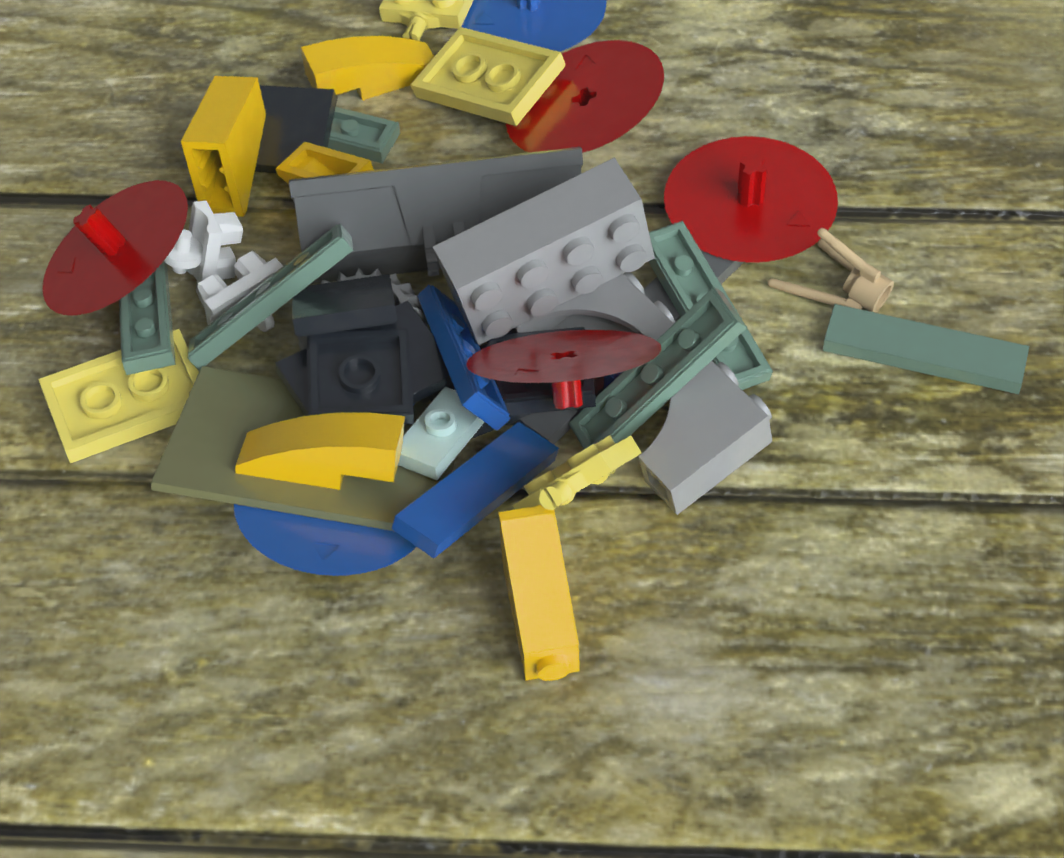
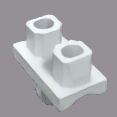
[164,201,243,294]
[197,251,283,332]

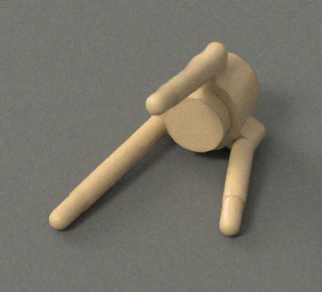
[767,228,894,313]

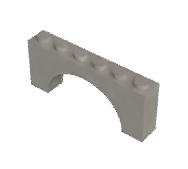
[507,272,773,515]

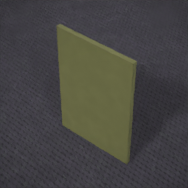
[151,366,455,531]

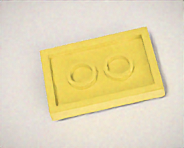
[411,27,566,126]
[38,329,199,463]

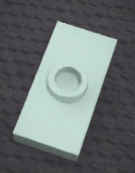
[398,387,484,480]

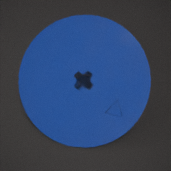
[462,0,607,52]
[234,504,416,576]

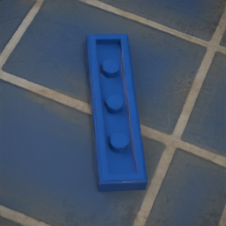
[417,285,510,431]
[392,422,559,559]

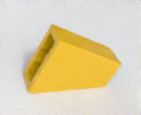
[181,76,266,217]
[498,505,579,681]

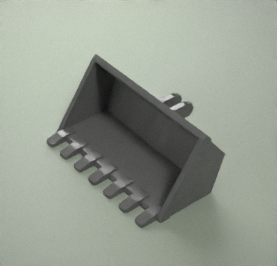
[289,147,583,284]

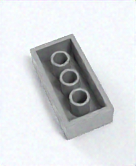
[433,157,655,345]

